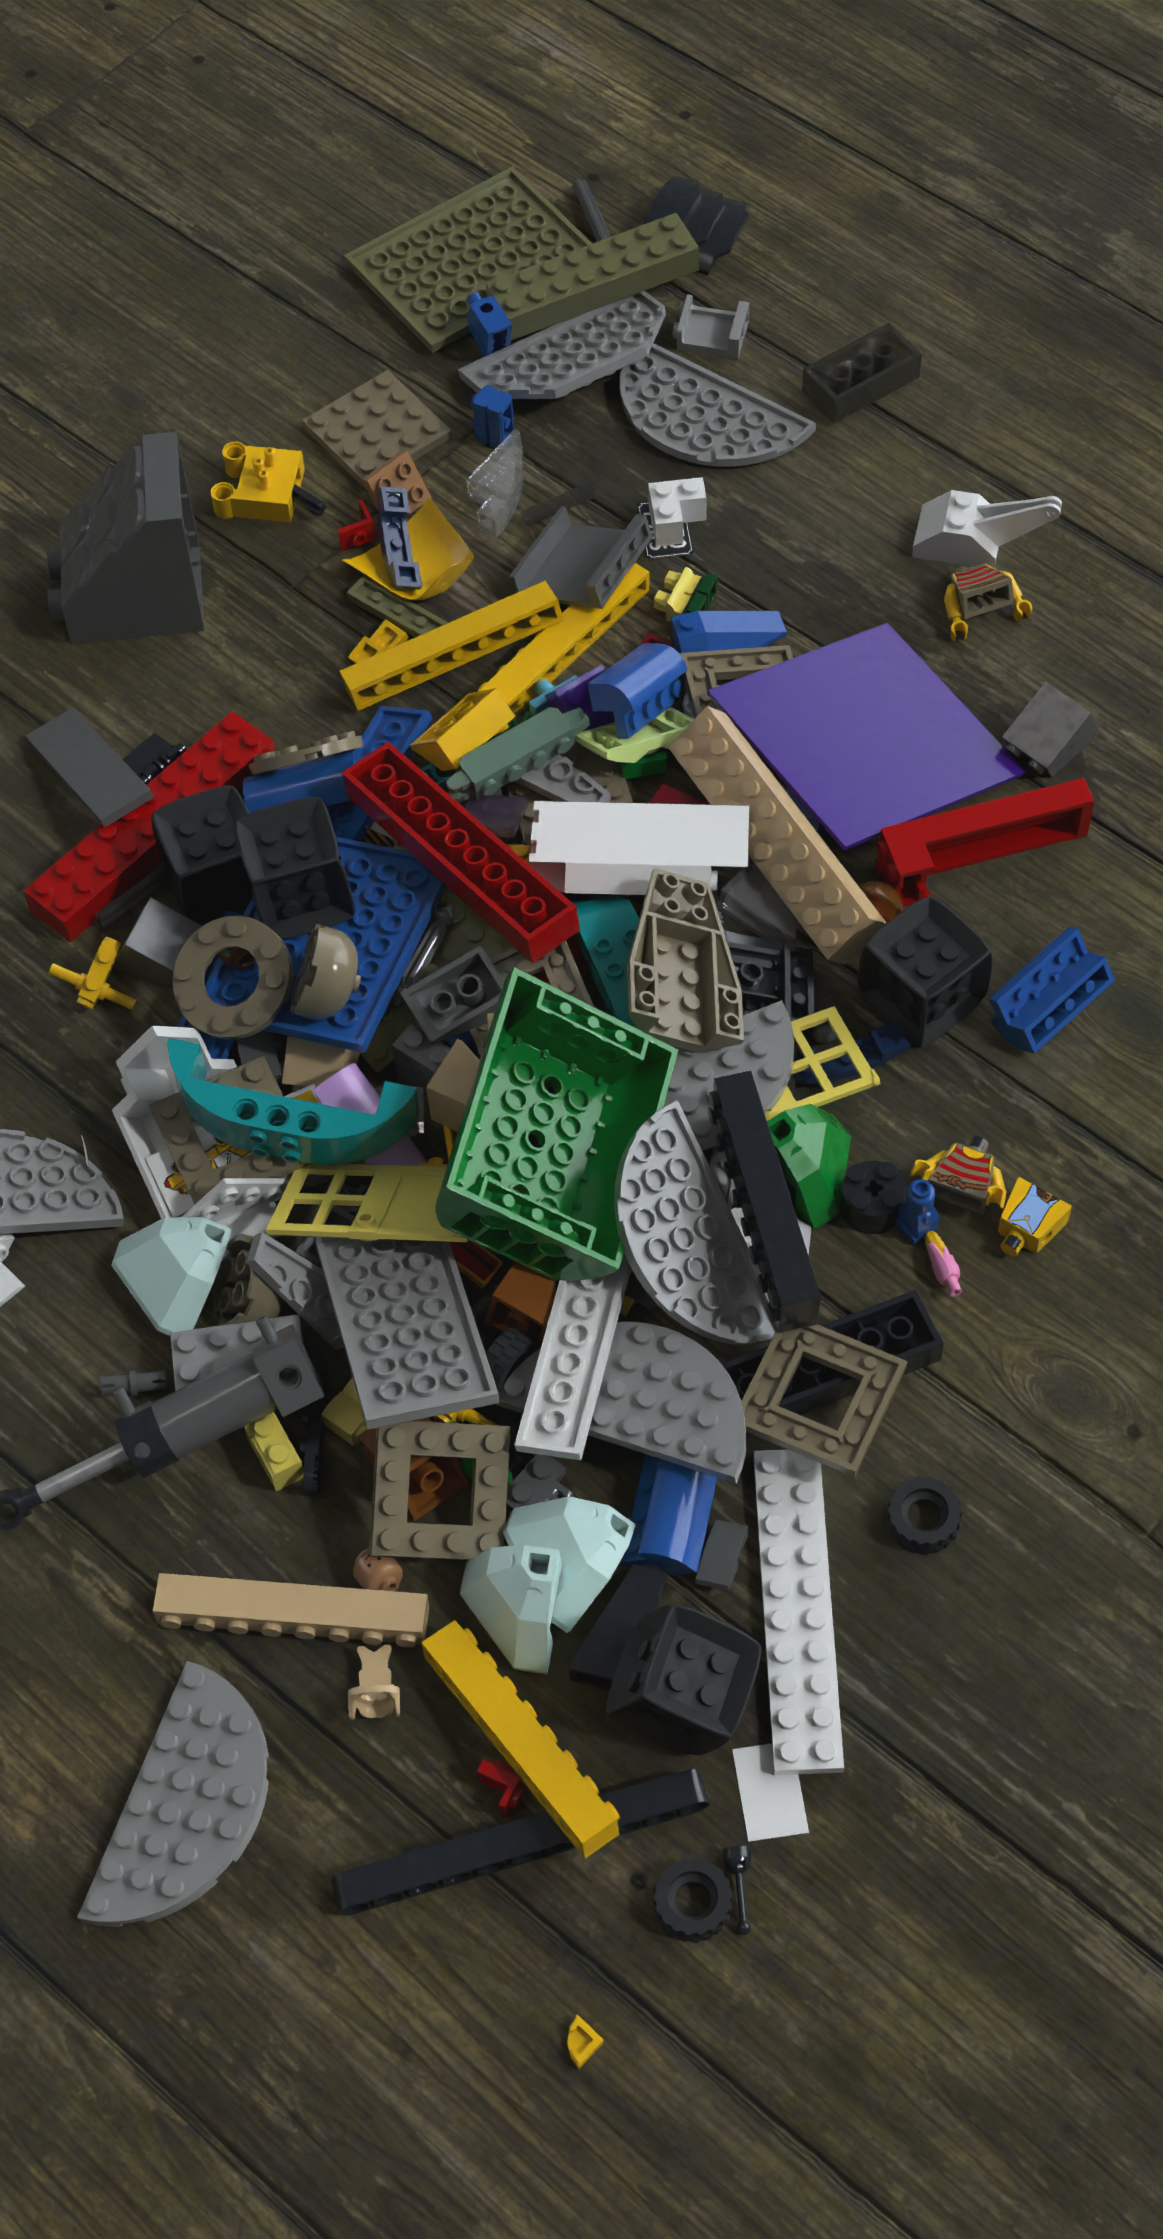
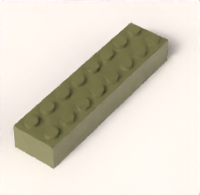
[486,213,699,341]

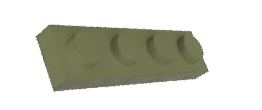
[346,575,448,638]

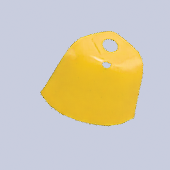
[342,497,474,600]

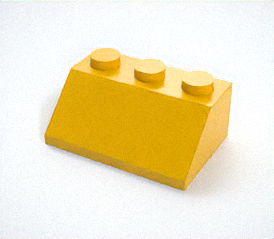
[410,688,515,771]

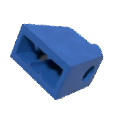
[466,292,512,357]

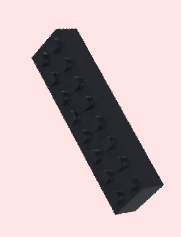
[708,1070,821,1333]
[722,1290,944,1436]

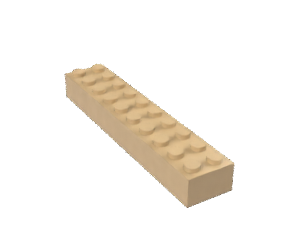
[668,706,886,964]

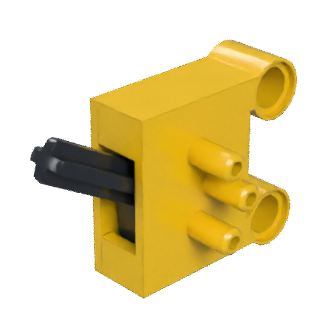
[211,442,327,523]

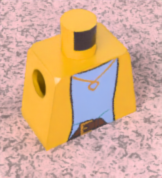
[998,1177,1072,1257]

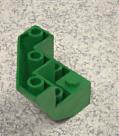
[767,1104,851,1231]

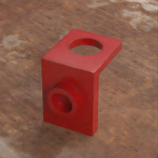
[337,499,376,551]

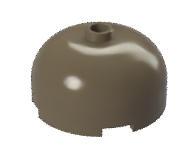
[290,924,361,1020]
[212,1234,285,1326]

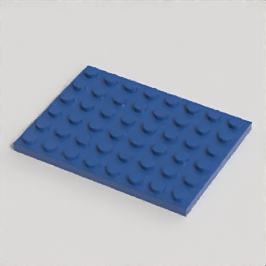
[205,837,446,1053]

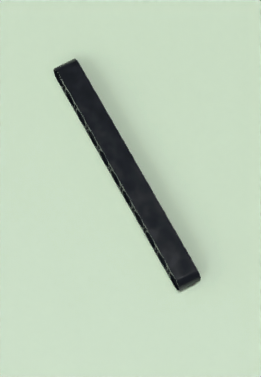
[331,1769,710,1916]

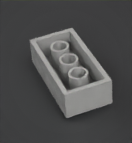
[170,1314,305,1391]

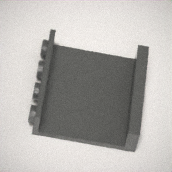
[509,506,653,609]

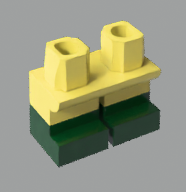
[654,567,717,622]

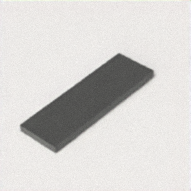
[26,707,154,828]

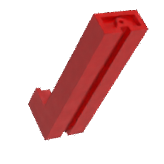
[875,778,1095,909]

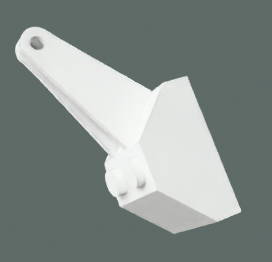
[912,490,1062,567]

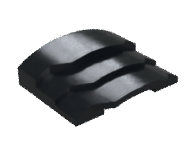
[643,176,749,275]
[723,929,814,1036]

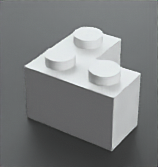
[648,477,707,547]

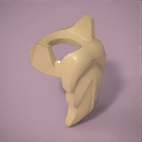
[348,1645,400,1720]

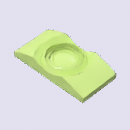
[574,706,694,763]

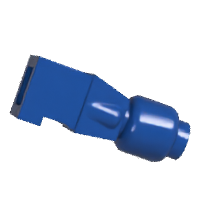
[895,1179,940,1246]

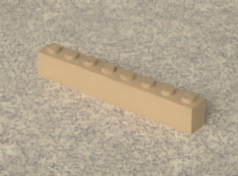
[153,1573,429,1648]

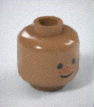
[353,1548,403,1592]

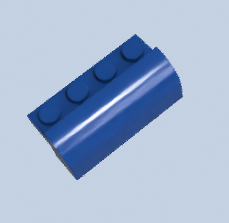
[588,643,687,739]
[243,749,363,813]
[989,926,1115,1054]
[621,1454,717,1576]

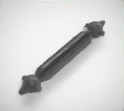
[393,903,457,1007]

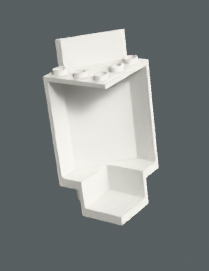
[529,801,749,895]
[112,1026,291,1261]

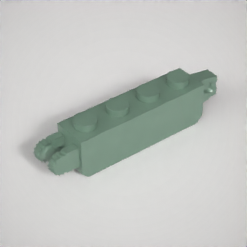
[446,707,590,803]

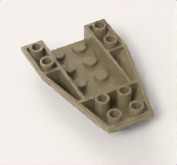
[627,868,744,1053]

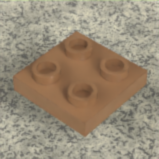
[362,450,432,514]

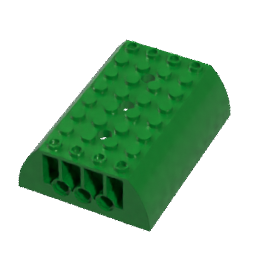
[435,967,679,1281]

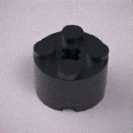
[840,1161,906,1234]

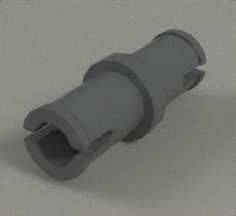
[100,1370,167,1397]

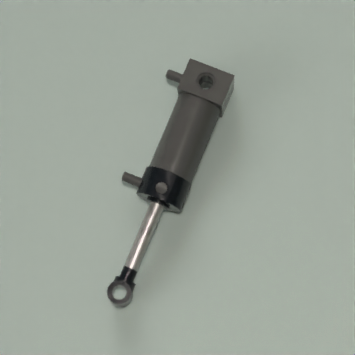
[0,1316,324,1530]

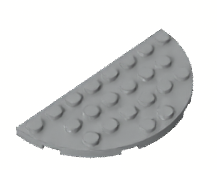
[620,343,816,467]
[663,1000,794,1150]
[614,1100,777,1345]
[0,1129,124,1234]
[496,1322,746,1484]
[77,1661,269,1927]

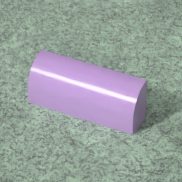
[313,1063,428,1166]

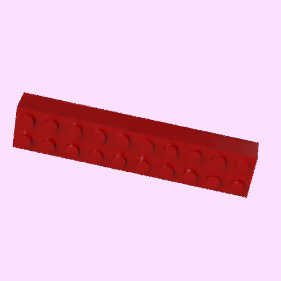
[23,711,275,943]
[342,741,580,964]

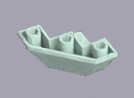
[111,1217,232,1336]
[503,1496,636,1633]
[460,1545,562,1674]

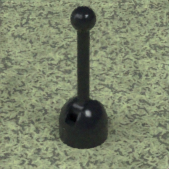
[722,1846,751,1935]

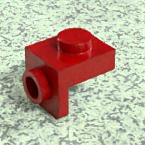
[477,1759,525,1817]

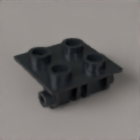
[123,733,187,785]

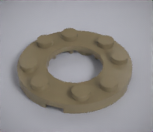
[248,731,364,775]
[173,916,293,1040]

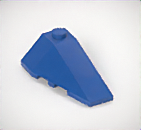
[671,611,787,654]

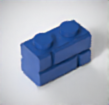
[471,385,515,451]

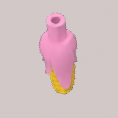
[924,1231,962,1297]

